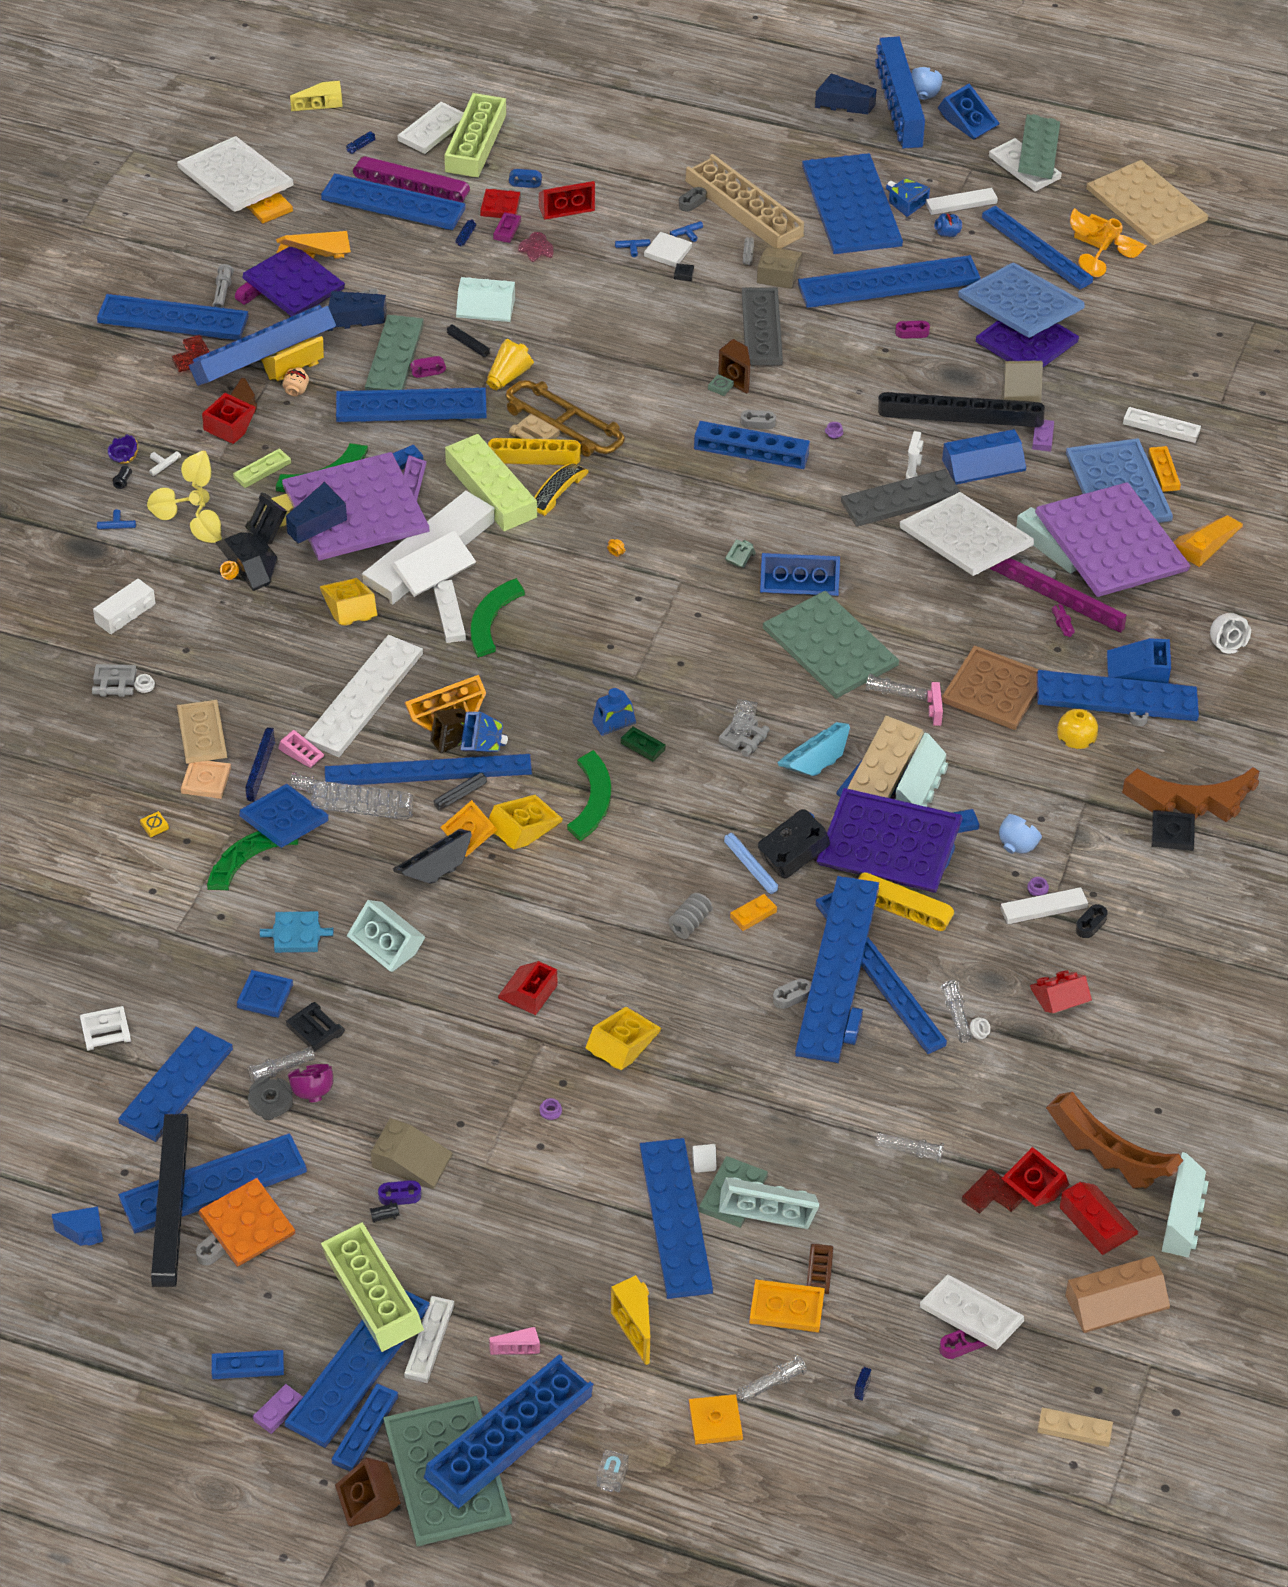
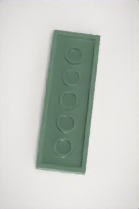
[1018,114,1060,180]
[365,315,424,391]

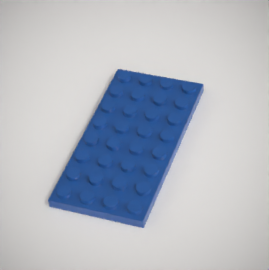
[802,153,903,254]

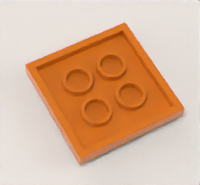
[199,1178,296,1267]

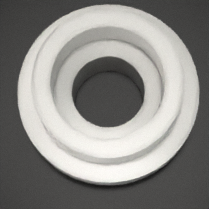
[134,674,155,693]
[970,1018,990,1040]

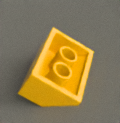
[261,336,324,381]

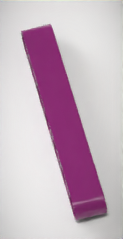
[353,156,470,203]

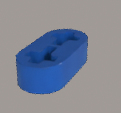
[509,169,542,188]
[844,1007,863,1045]

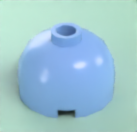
[911,67,943,100]
[999,814,1042,854]

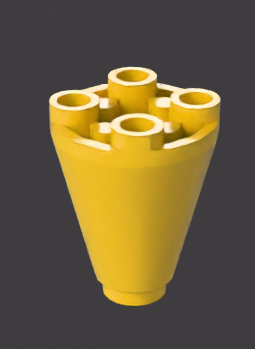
[486,339,534,391]

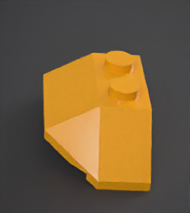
[405,675,486,732]

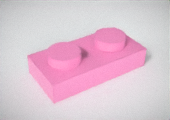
[927,682,943,726]

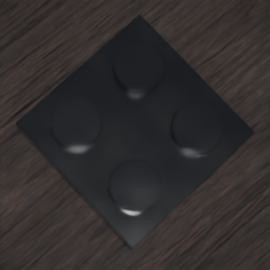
[1151,810,1195,851]

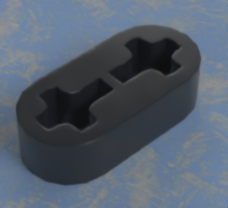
[1076,904,1108,938]

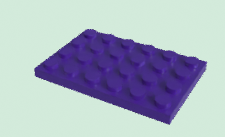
[817,788,963,893]

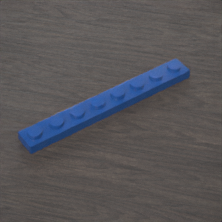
[982,206,1093,290]

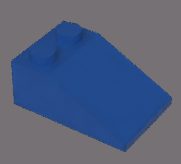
[938,83,1000,140]

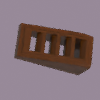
[806,1244,834,1294]

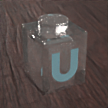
[597,1449,629,1493]

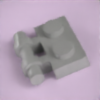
[92,664,137,697]
[719,712,770,757]

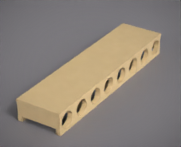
[685,154,804,249]

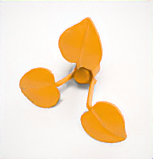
[1070,208,1147,277]

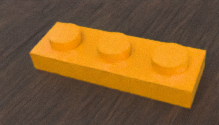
[1148,446,1181,492]

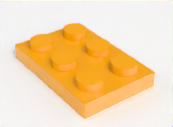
[749,1279,825,1332]

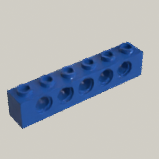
[694,421,810,469]

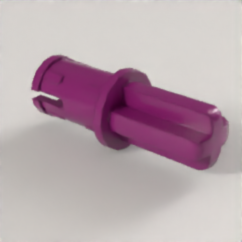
[1052,604,1075,637]

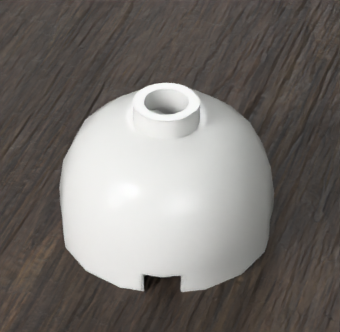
[1210,613,1251,654]

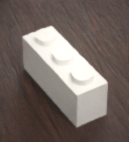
[93,579,156,634]

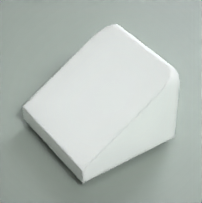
[692,1144,717,1173]

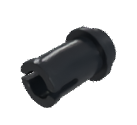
[112,466,132,489]
[370,1201,400,1223]

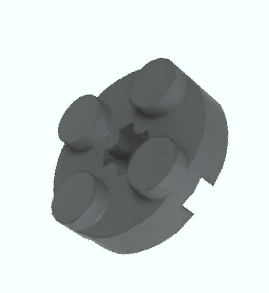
[248,1077,293,1120]

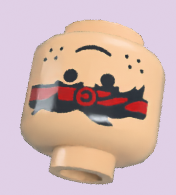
[282,368,309,396]

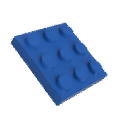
[239,784,328,848]

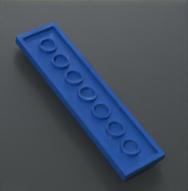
[321,173,465,230]
[97,294,249,340]
[336,388,487,422]
[1036,670,1199,721]
[118,1133,307,1234]
[640,1138,713,1299]
[285,1290,430,1448]

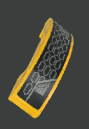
[534,463,588,516]

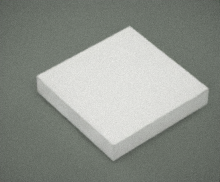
[644,232,692,267]

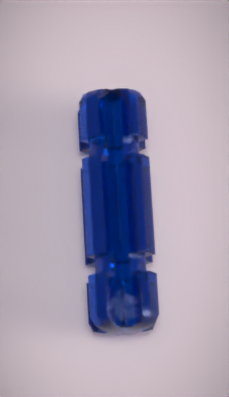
[346,131,376,154]
[455,219,477,247]

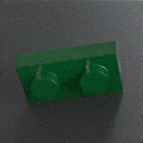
[621,726,666,762]

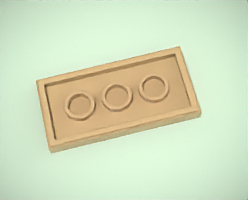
[177,700,227,764]

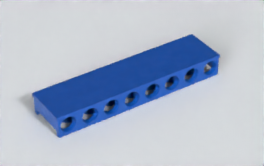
[424,1354,594,1509]

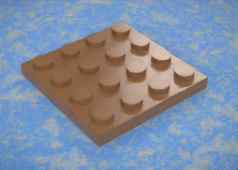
[942,645,1039,730]

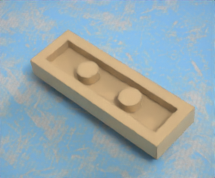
[1037,1407,1113,1447]

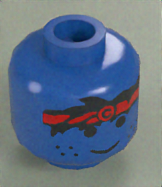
[934,213,962,237]

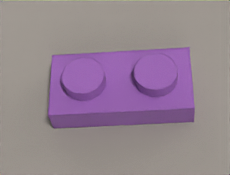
[1032,420,1054,452]
[253,1384,303,1434]

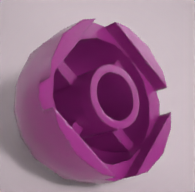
[288,1064,334,1102]

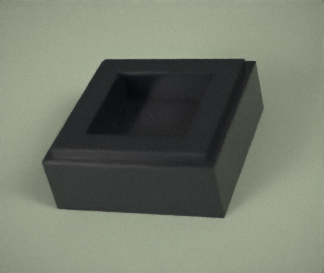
[674,263,694,282]

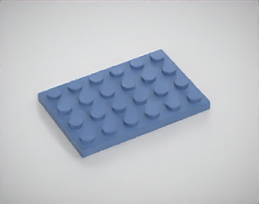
[958,262,1085,338]
[1066,438,1173,523]

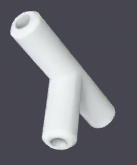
[149,451,181,476]

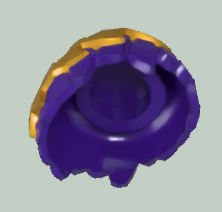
[108,434,138,464]

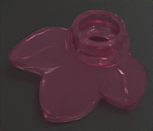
[518,232,554,262]

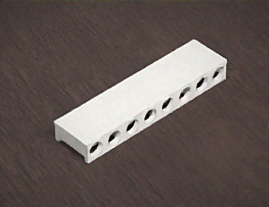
[362,491,495,605]

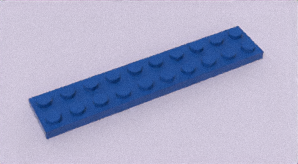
[798,255,981,308]
[795,876,879,1063]

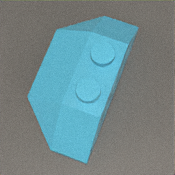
[777,722,850,776]

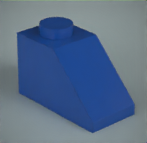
[52,1206,103,1246]

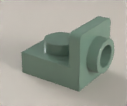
[725,539,756,569]

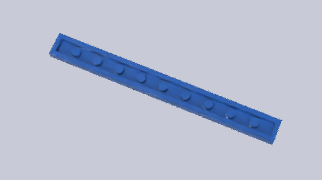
[325,754,532,787]
[815,892,947,1054]

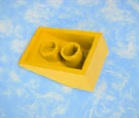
[320,578,377,625]
[488,795,563,850]
[585,1007,661,1070]
[611,1275,650,1365]

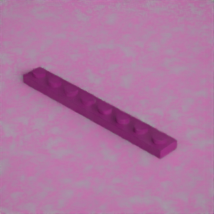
[989,558,1127,633]

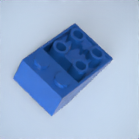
[1107,638,1171,683]

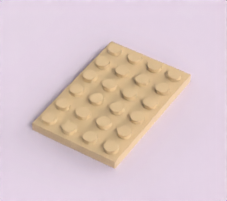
[1086,160,1208,245]

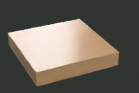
[181,761,231,799]

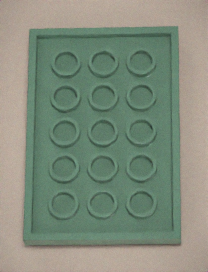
[763,591,899,699]
[383,1396,512,1547]

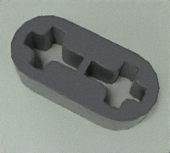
[679,187,706,212]

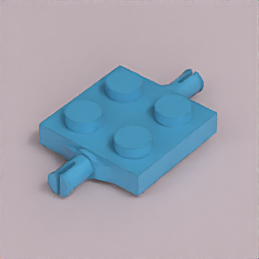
[260,911,334,953]

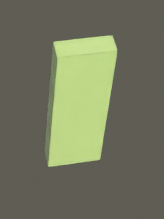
[233,449,291,488]

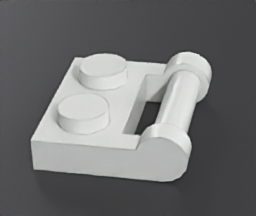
[906,431,924,479]
[80,1006,131,1051]

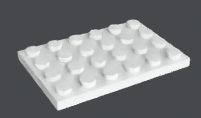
[177,136,293,212]
[900,492,1034,576]

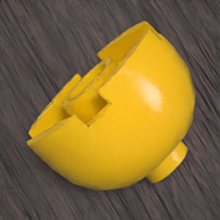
[1057,709,1098,749]

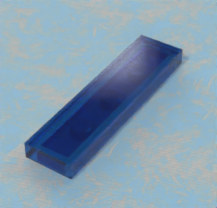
[245,727,275,802]

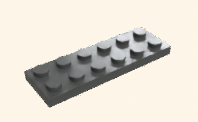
[742,287,783,365]
[841,469,960,527]

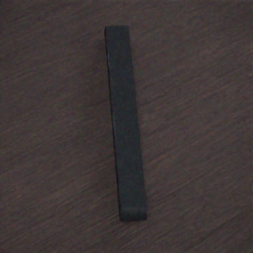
[878,392,1045,427]
[151,1114,189,1287]

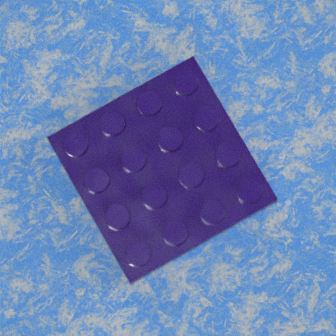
[242,246,345,317]
[975,320,1079,367]

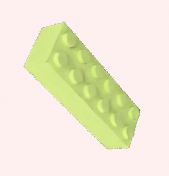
[444,93,506,178]
[445,434,537,531]
[321,1222,424,1352]

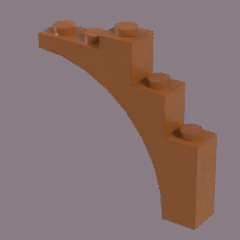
[1122,767,1260,822]
[1046,1091,1184,1189]

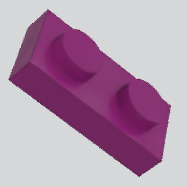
[493,212,521,243]

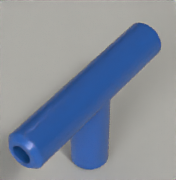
[670,221,703,242]
[615,239,651,257]
[97,509,136,529]

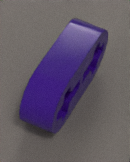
[378,1180,422,1205]

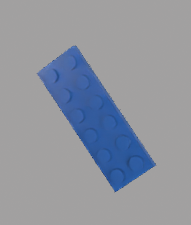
[118,1027,233,1142]

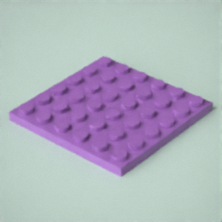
[282,452,430,561]
[1035,482,1191,597]

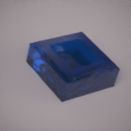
[854,1367,872,1401]

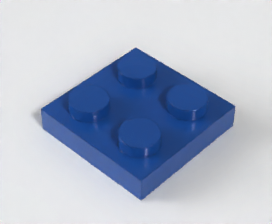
[237,970,293,1018]

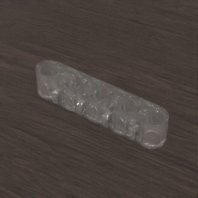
[311,781,414,819]

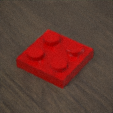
[480,189,521,218]

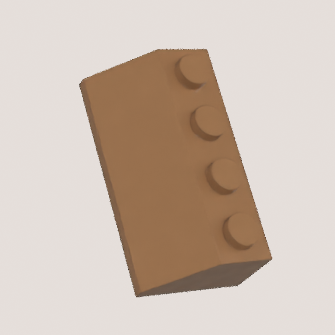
[1065,1256,1170,1333]

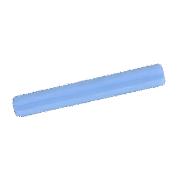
[724,833,778,894]

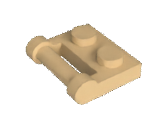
[509,414,560,439]

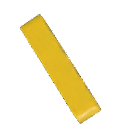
[488,438,581,465]
[858,873,954,931]

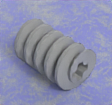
[668,893,713,939]

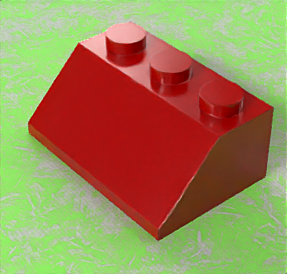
[539,181,595,220]
[1059,1182,1138,1255]

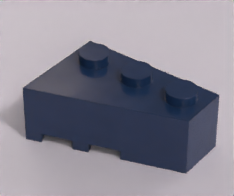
[815,73,877,115]
[328,291,387,331]
[286,481,347,544]

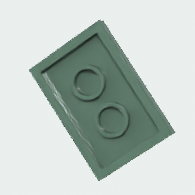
[699,1156,768,1228]

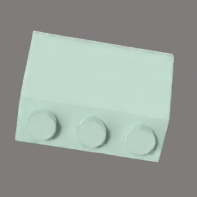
[456,277,515,322]
[347,900,425,972]

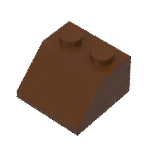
[718,339,751,394]
[335,1457,401,1527]

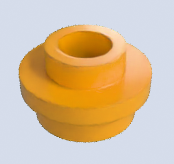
[607,539,626,557]
[220,561,239,580]

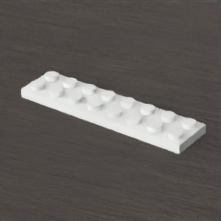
[304,635,423,757]

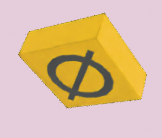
[140,811,169,838]

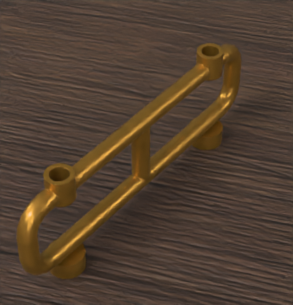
[506,380,625,457]

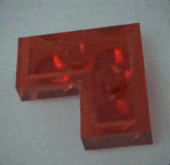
[172,335,210,372]
[962,1168,1024,1214]

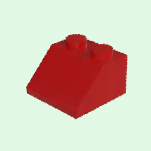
[202,393,255,444]
[1001,1147,1070,1207]

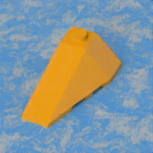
[276,231,351,259]
[1173,515,1243,567]

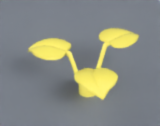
[147,451,222,543]

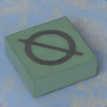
[708,375,734,396]

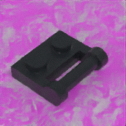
[245,493,287,544]
[286,1002,345,1052]

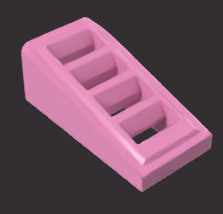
[278,730,324,768]
[489,1327,540,1355]

